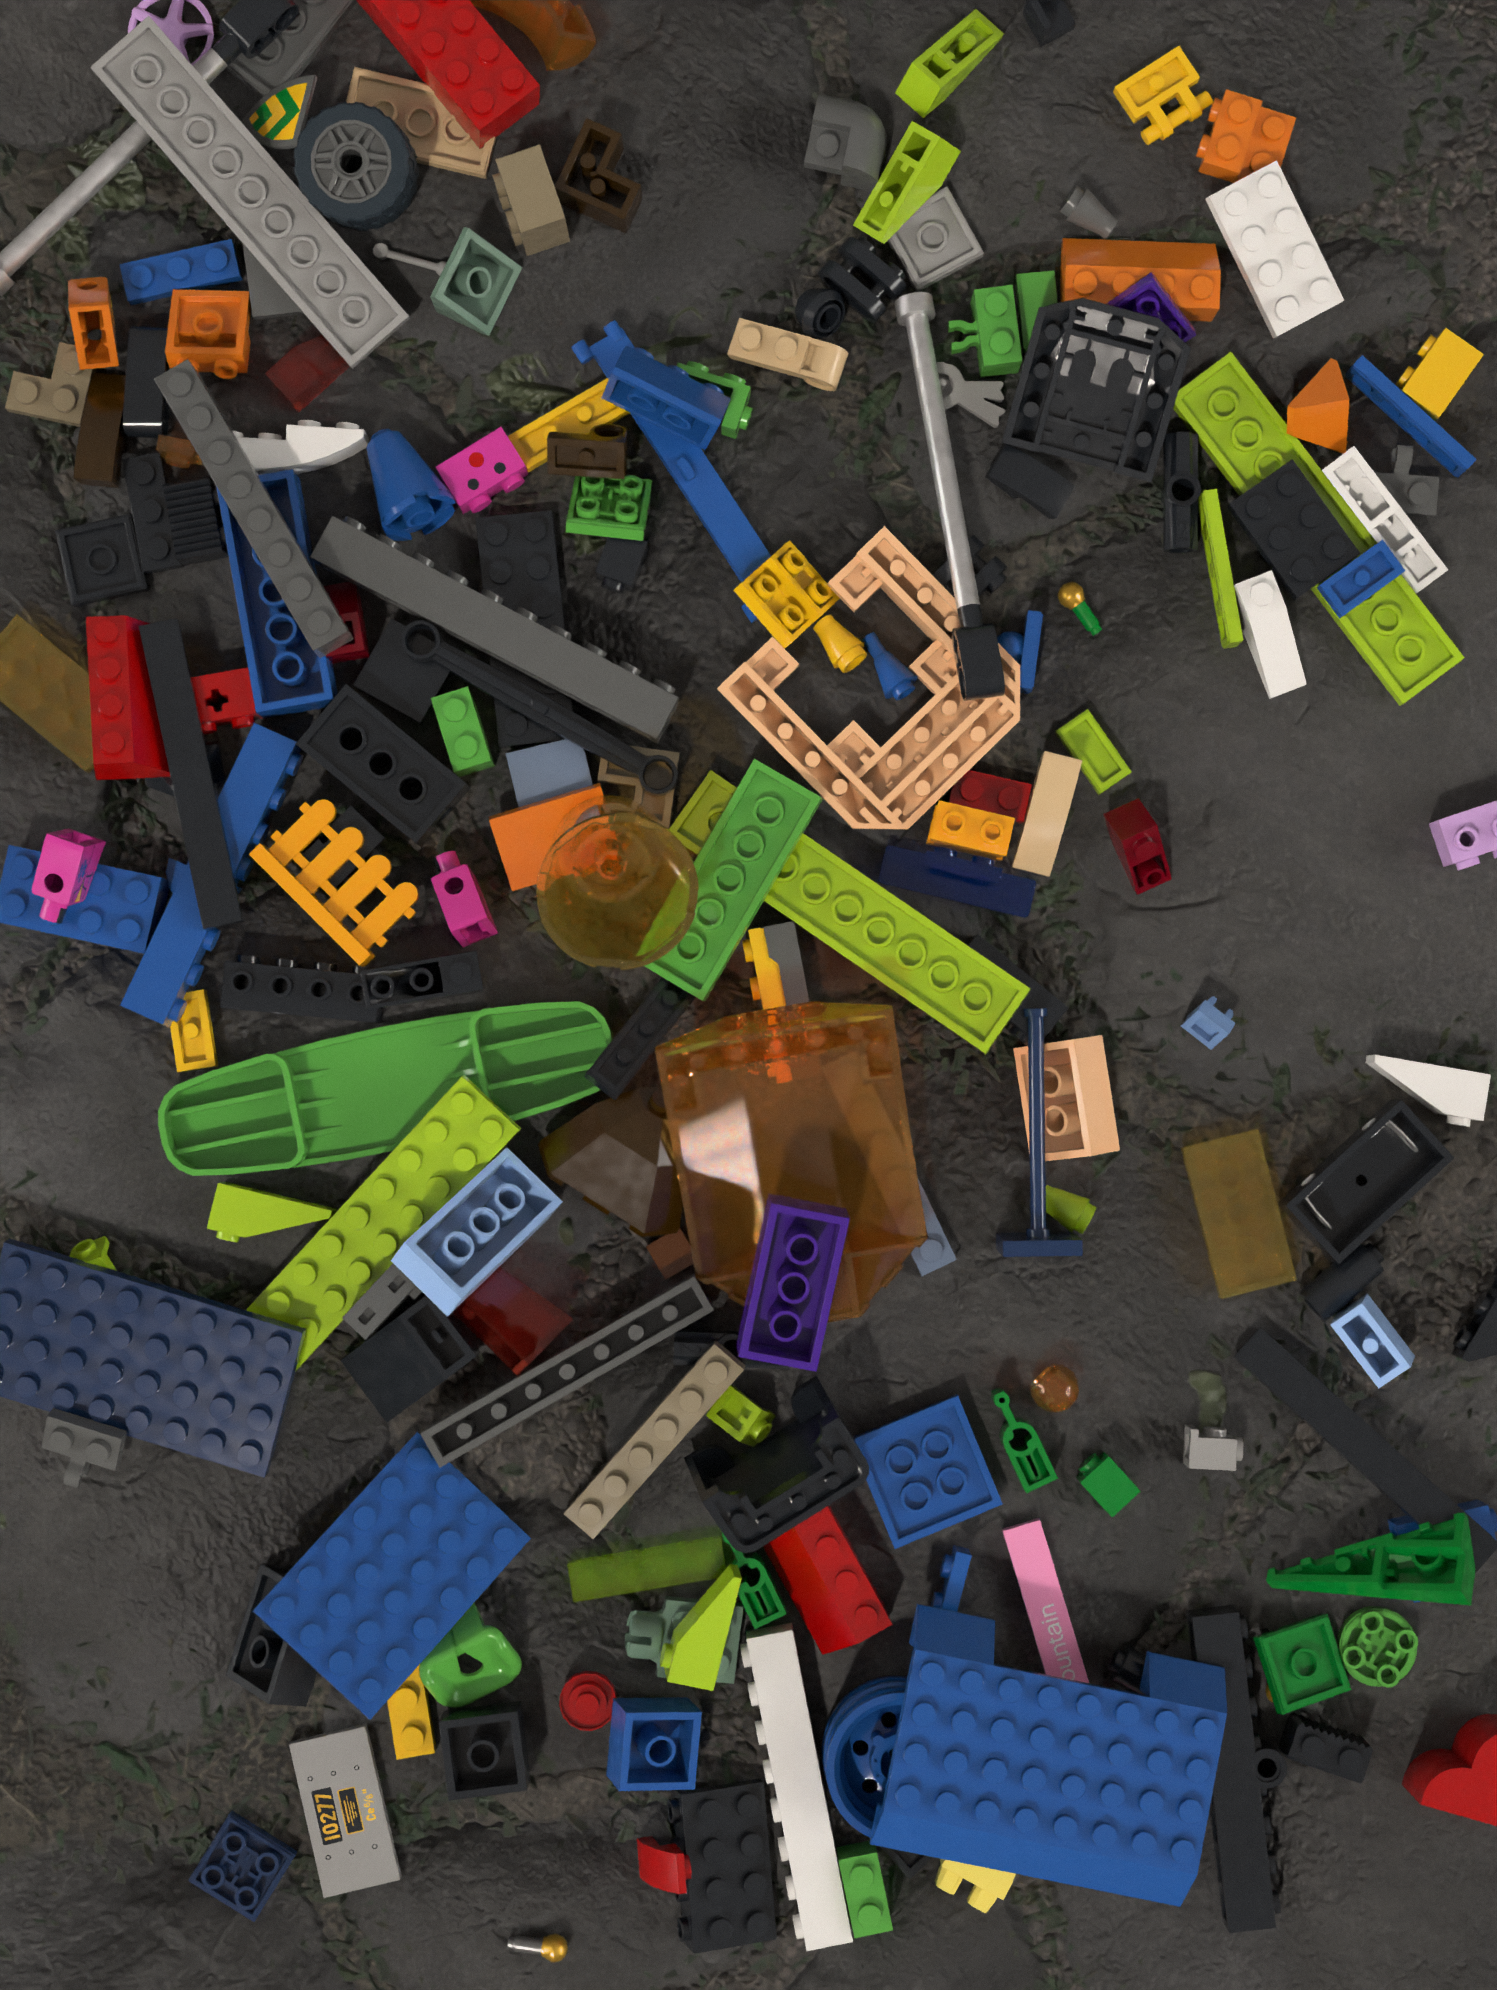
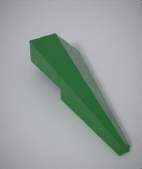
[1266,1513,1476,1606]

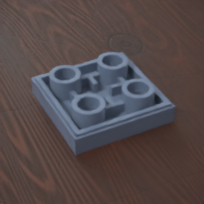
[505,739,593,807]

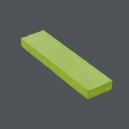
[1198,488,1243,649]

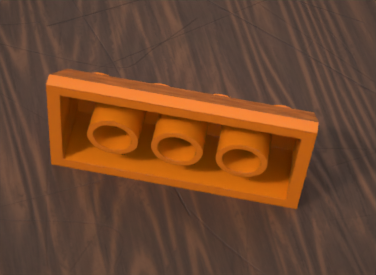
[1060,238,1221,322]

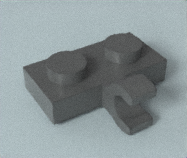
[1374,445,1439,518]
[41,1408,127,1488]

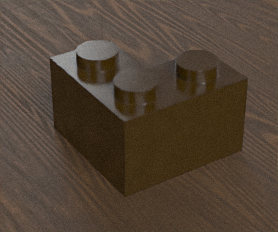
[555,118,643,234]

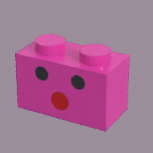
[435,427,528,514]

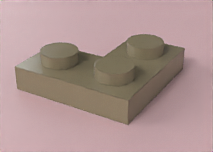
[5,342,97,427]
[598,746,680,830]

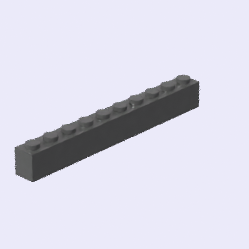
[310,516,679,744]

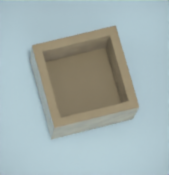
[492,144,570,256]

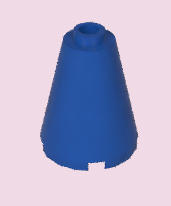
[366,429,456,541]

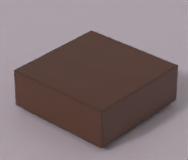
[646,1227,699,1280]

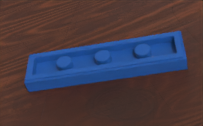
[1345,355,1477,478]

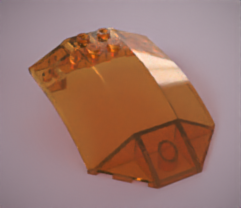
[655,1001,928,1323]

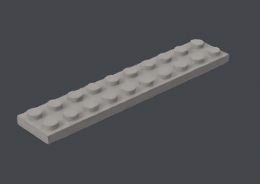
[90,16,410,369]

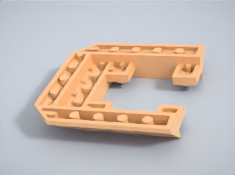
[717,526,1020,830]

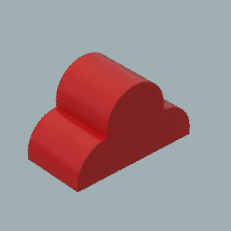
[1402,1714,1497,1826]

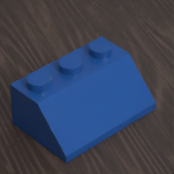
[601,346,731,450]

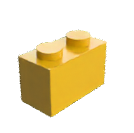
[1395,328,1484,421]

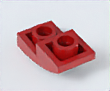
[637,1836,692,1894]

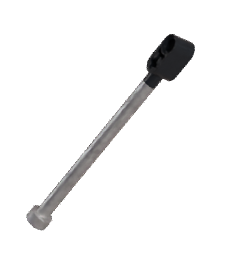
[0,0,299,297]
[894,292,1005,701]

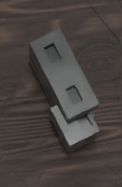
[342,1264,423,1339]

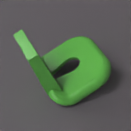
[419,1602,522,1707]

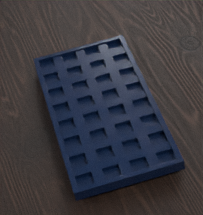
[0,1238,306,1478]

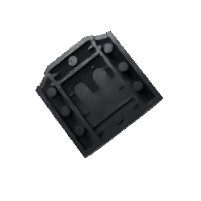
[1002,298,1191,482]

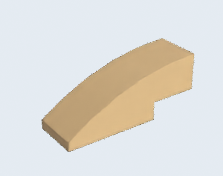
[1012,751,1082,877]

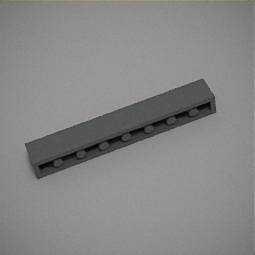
[154,359,354,658]
[420,1273,714,1468]

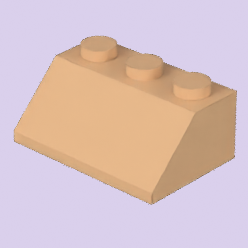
[1013,1035,1120,1161]

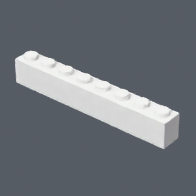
[740,1622,853,1951]

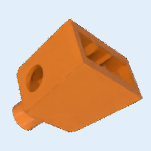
[68,277,119,370]

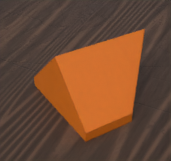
[1287,358,1349,454]

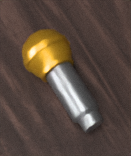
[507,1933,568,1963]

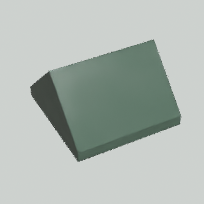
[430,227,522,336]

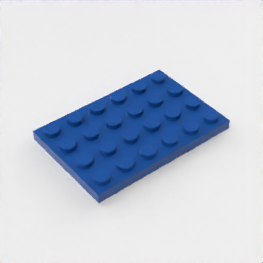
[253,1432,531,1720]

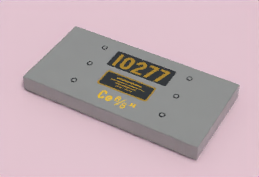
[289,1723,402,1898]

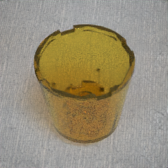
[536,795,699,970]

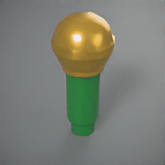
[1058,582,1102,636]

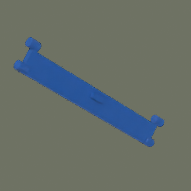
[571,320,771,623]

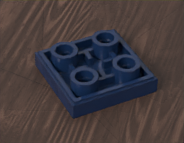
[188,1811,298,1922]

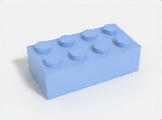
[391,1147,563,1317]

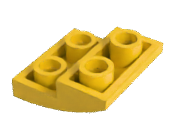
[733,540,840,649]

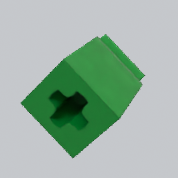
[991,1387,1058,1494]
[722,1532,787,1629]

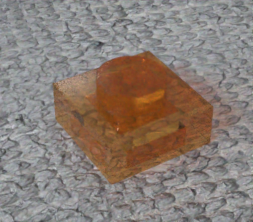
[156,435,202,468]

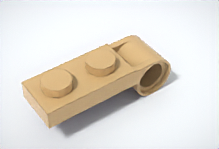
[727,318,849,391]

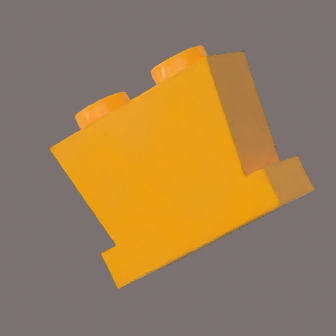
[926,800,1015,861]

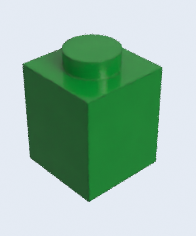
[1075,1452,1141,1517]

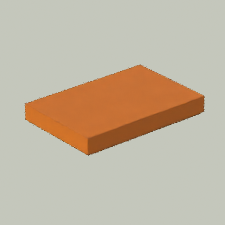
[488,783,623,891]

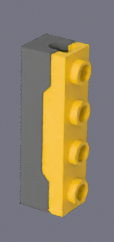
[742,921,823,1083]

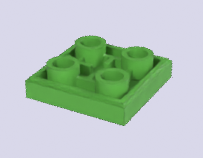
[566,475,652,541]

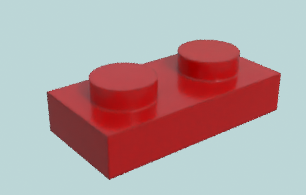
[948,770,1032,823]

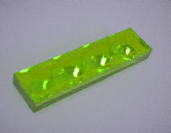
[567,1536,726,1602]

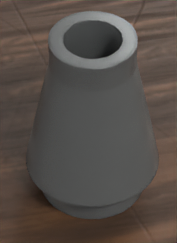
[1059,185,1118,239]

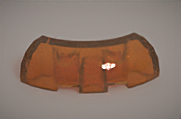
[470,0,596,71]

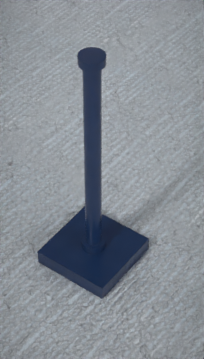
[996,1008,1083,1257]

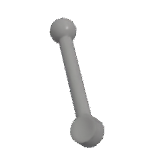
[373,243,447,276]

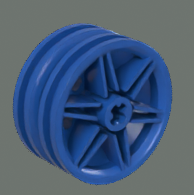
[821,1676,907,1838]

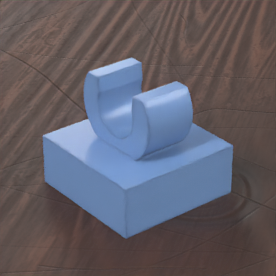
[1181,996,1236,1050]

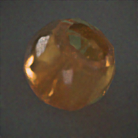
[1031,1363,1079,1413]

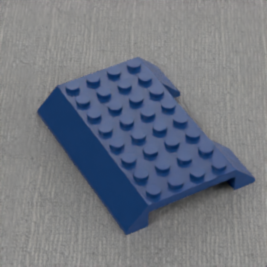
[869,1604,1227,1907]

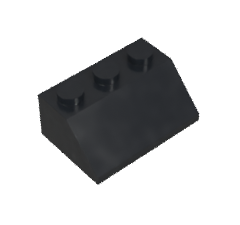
[226,1564,317,1707]

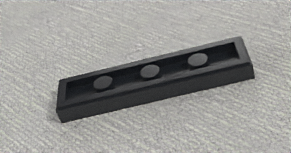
[584,977,696,1100]

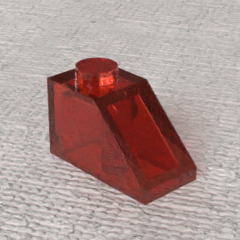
[265,335,350,413]

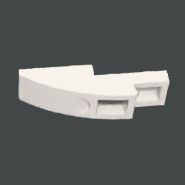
[233,420,369,475]

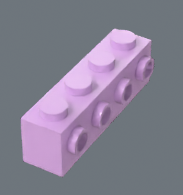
[1429,801,1497,870]

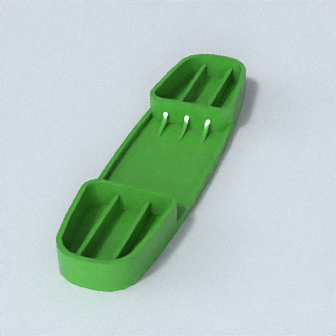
[158,1001,614,1176]

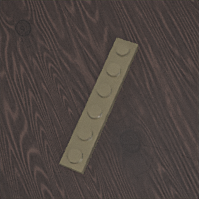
[564,1340,746,1539]

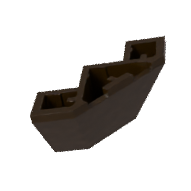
[538,1085,688,1237]

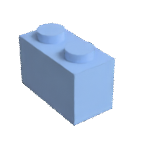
[1330,1293,1415,1389]

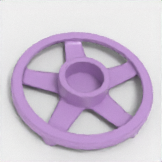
[128,0,214,66]

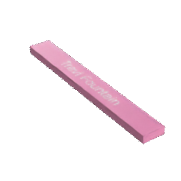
[1002,1518,1089,1683]

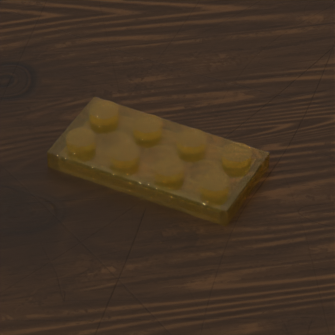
[0,614,94,773]
[1180,1129,1297,1299]

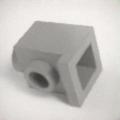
[1183,1424,1243,1471]

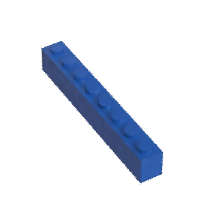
[120,723,303,1028]

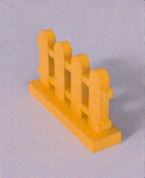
[249,799,419,967]

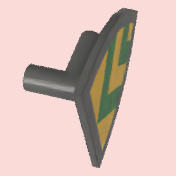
[242,75,318,149]

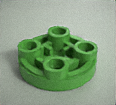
[1337,1606,1418,1688]

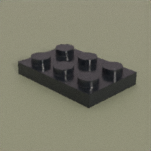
[1227,459,1360,601]

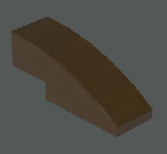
[73,373,128,488]

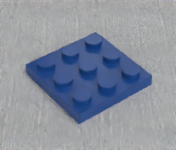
[853,1394,1003,1549]

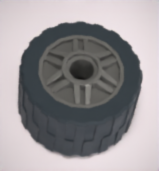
[293,102,419,231]

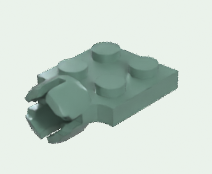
[625,1596,743,1684]

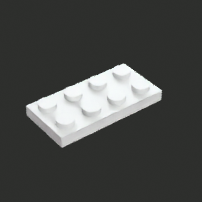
[1205,160,1344,338]

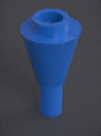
[862,632,918,700]

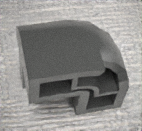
[804,93,887,192]

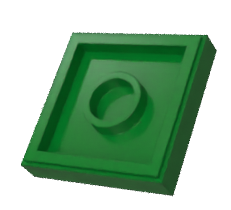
[1253,1613,1351,1715]

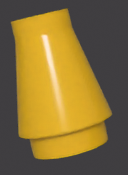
[813,614,867,673]

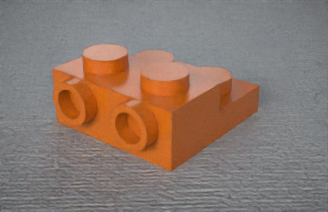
[1196,89,1296,183]
[165,289,251,379]

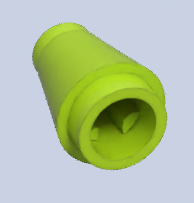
[1046,1184,1097,1234]

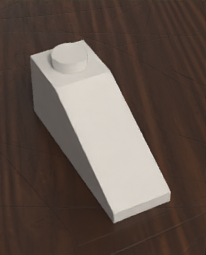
[1234,570,1306,699]
[1365,1055,1491,1127]

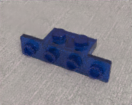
[878,845,1036,918]

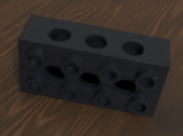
[296,684,471,847]

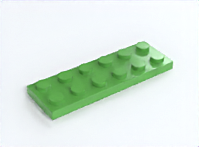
[636,759,823,1001]

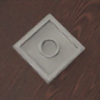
[888,187,984,292]

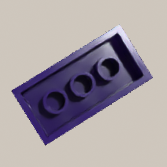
[736,1193,850,1372]

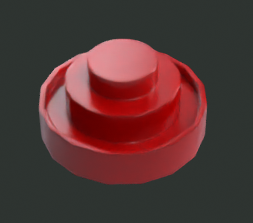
[559,1671,617,1731]

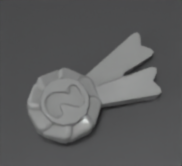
[917,362,1006,428]

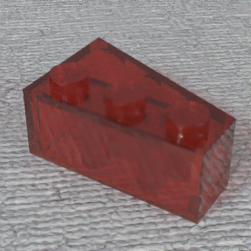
[453,1267,573,1375]

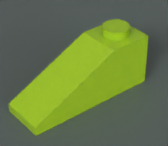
[895,9,1004,118]
[853,121,961,244]
[207,1182,337,1243]
[660,1564,742,1691]

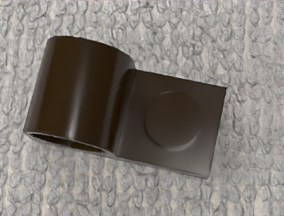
[547,424,627,479]

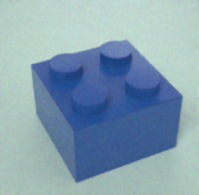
[606,1697,702,1791]

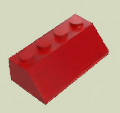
[86,615,171,780]
[763,1506,893,1655]

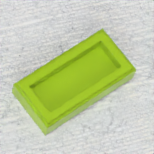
[1055,709,1132,795]

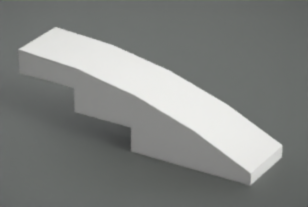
[1322,446,1448,594]

